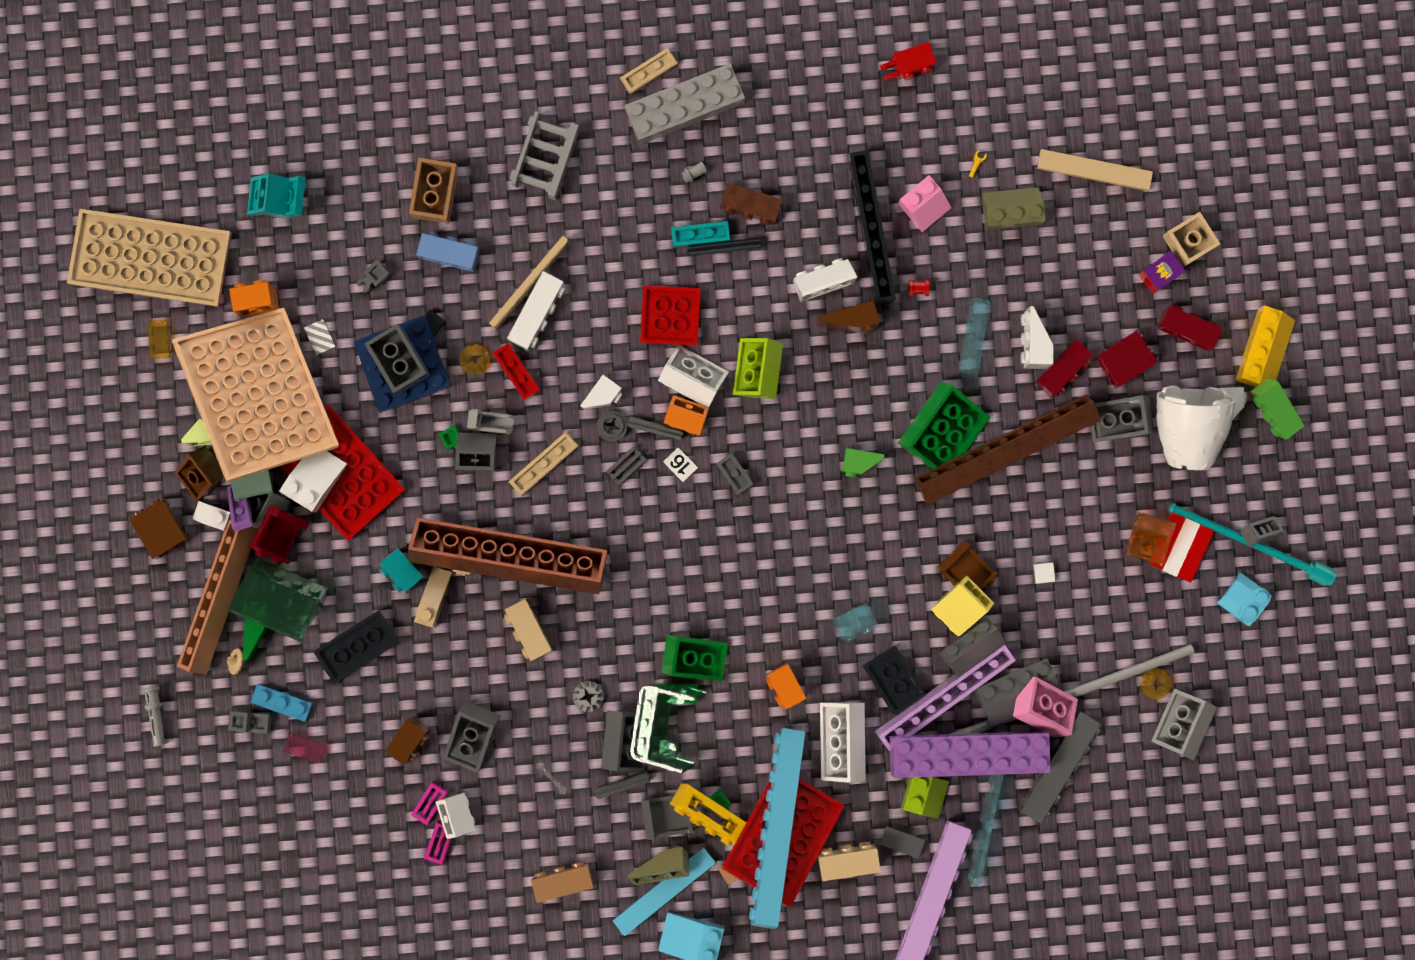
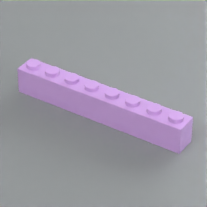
[875,644,1016,751]
[895,820,973,960]

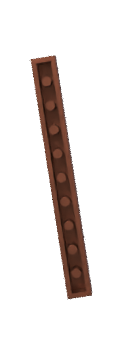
[914,394,1100,505]

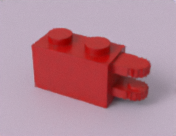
[880,42,936,82]

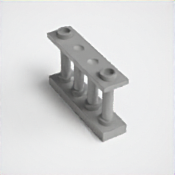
[510,111,580,200]

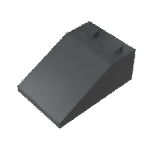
[1091,395,1155,443]
[443,701,501,773]

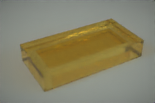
[148,320,171,360]

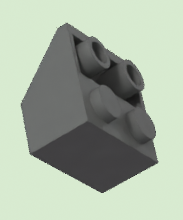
[455,433,497,472]

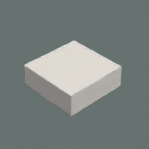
[1033,563,1055,584]

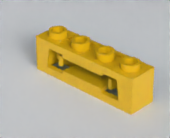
[670,784,746,846]

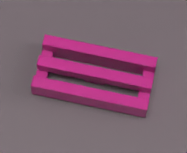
[411,782,448,825]
[424,821,452,865]

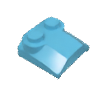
[1217,572,1272,626]

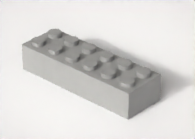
[625,63,745,145]

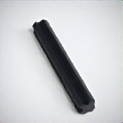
[687,238,762,256]

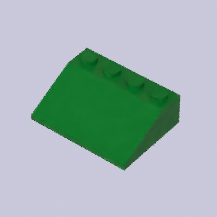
[897,381,990,469]

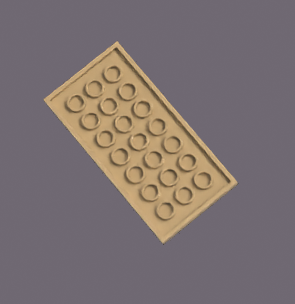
[67,209,232,307]

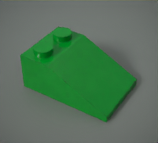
[661,635,728,681]

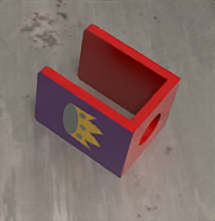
[1138,251,1185,294]

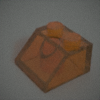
[1125,512,1176,566]

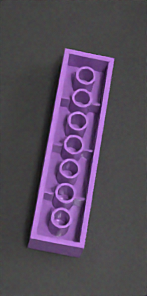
[890,731,1050,778]

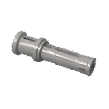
[142,686,166,747]

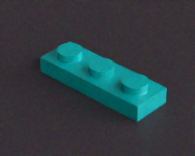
[671,221,730,248]

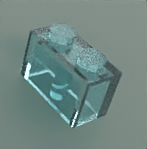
[831,603,877,642]

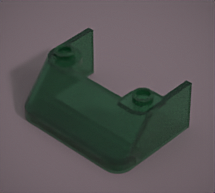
[630,684,706,773]

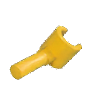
[969,150,987,178]

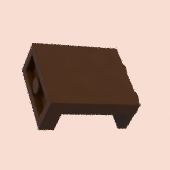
[129,499,191,560]
[936,540,998,590]

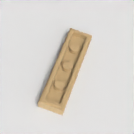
[509,432,579,496]

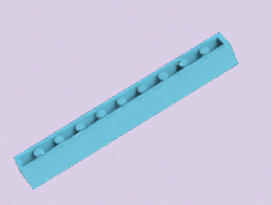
[749,728,805,929]

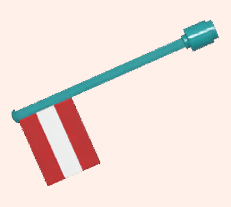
[1148,503,1337,586]

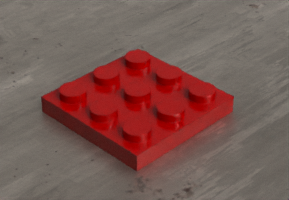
[640,285,700,346]

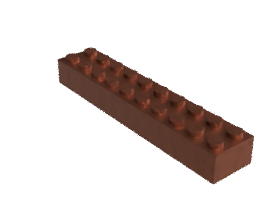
[408,518,607,594]

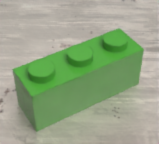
[1250,378,1304,440]

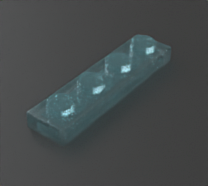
[958,297,990,376]

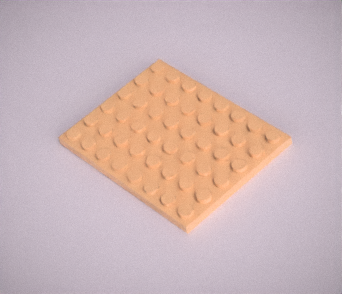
[172,308,339,483]

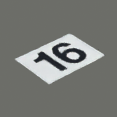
[663,448,698,482]

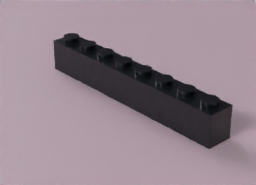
[848,150,896,306]

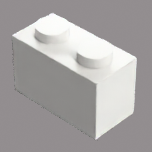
[436,793,475,839]

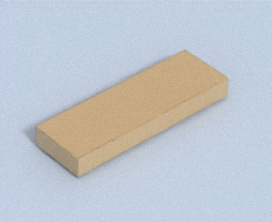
[620,48,678,95]

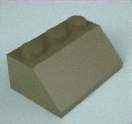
[981,187,1046,231]

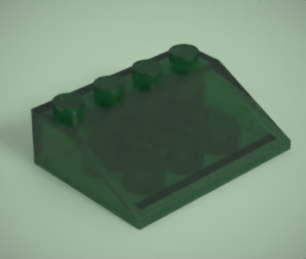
[228,558,328,642]

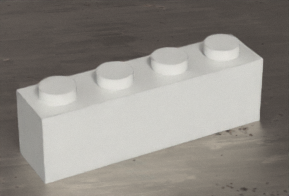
[507,271,566,351]

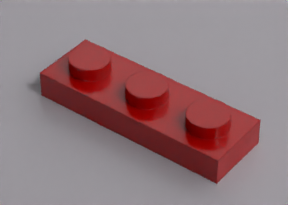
[492,343,541,401]

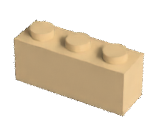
[504,599,553,661]

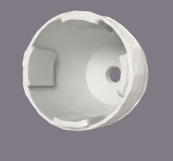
[1156,386,1236,470]

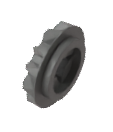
[597,411,627,442]

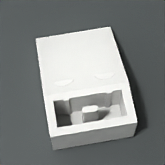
[1021,306,1053,369]

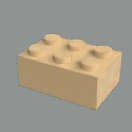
[817,842,881,881]

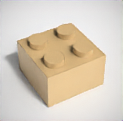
[1163,212,1220,267]

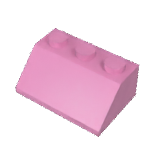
[1013,677,1078,738]

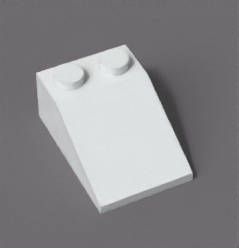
[280,451,347,513]

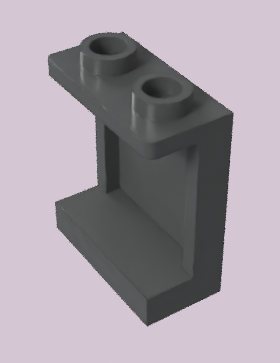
[641,795,697,840]

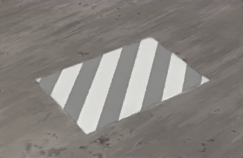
[304,319,335,355]

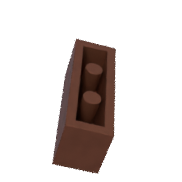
[720,183,782,226]

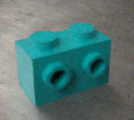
[379,548,423,594]

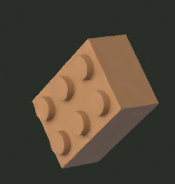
[409,158,459,224]

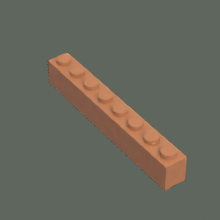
[177,520,258,675]

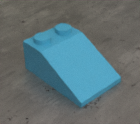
[658,912,724,960]

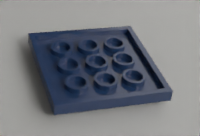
[354,315,451,413]

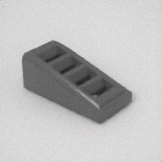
[1240,516,1284,547]

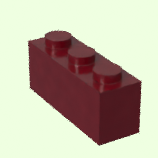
[1157,305,1222,352]
[1034,339,1093,398]

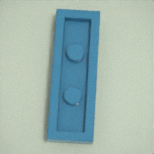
[251,684,313,722]

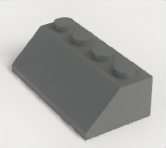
[975,658,1060,728]

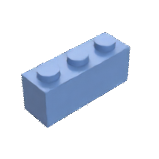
[416,232,480,272]

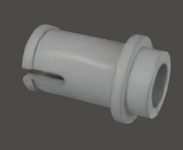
[681,162,707,183]

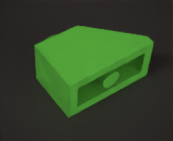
[841,448,884,478]

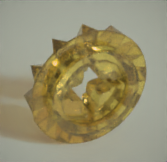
[459,344,490,375]
[1140,669,1172,700]

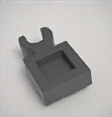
[356,259,391,293]

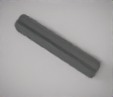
[627,417,684,440]
[594,772,650,799]

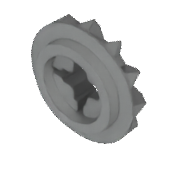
[573,681,604,712]

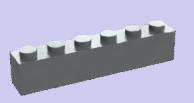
[1018,711,1101,824]

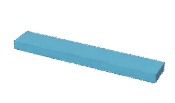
[613,847,716,936]

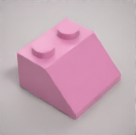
[898,175,951,232]

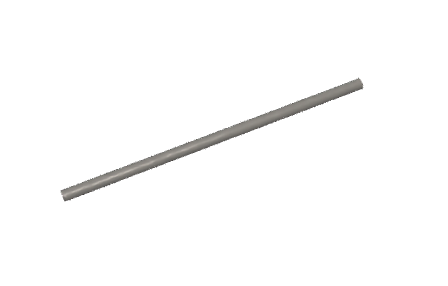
[950,644,1194,734]

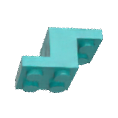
[247,173,306,219]

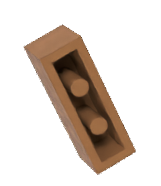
[531,861,594,903]

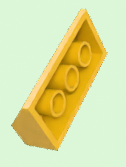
[1235,305,1295,387]

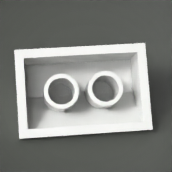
[793,258,857,302]
[658,345,729,407]

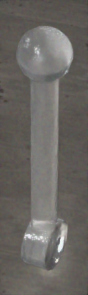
[536,762,566,794]

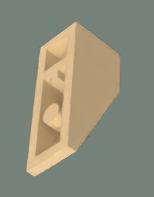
[414,567,452,628]

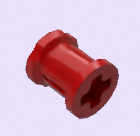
[908,279,929,296]

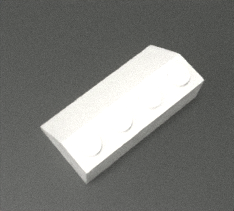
[820,702,866,782]

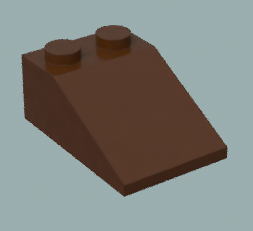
[816,301,880,335]

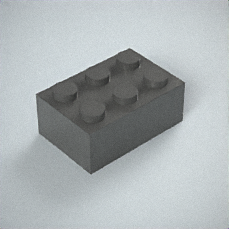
[364,324,431,395]

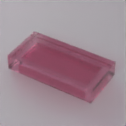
[283,733,327,764]

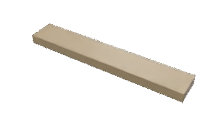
[1037,149,1153,191]
[489,236,569,330]

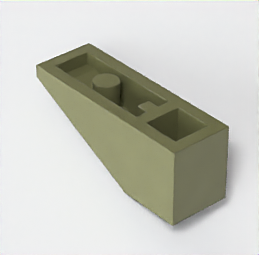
[628,846,690,885]

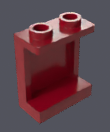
[1094,330,1157,389]
[250,505,310,565]

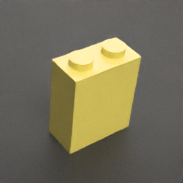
[931,576,994,637]

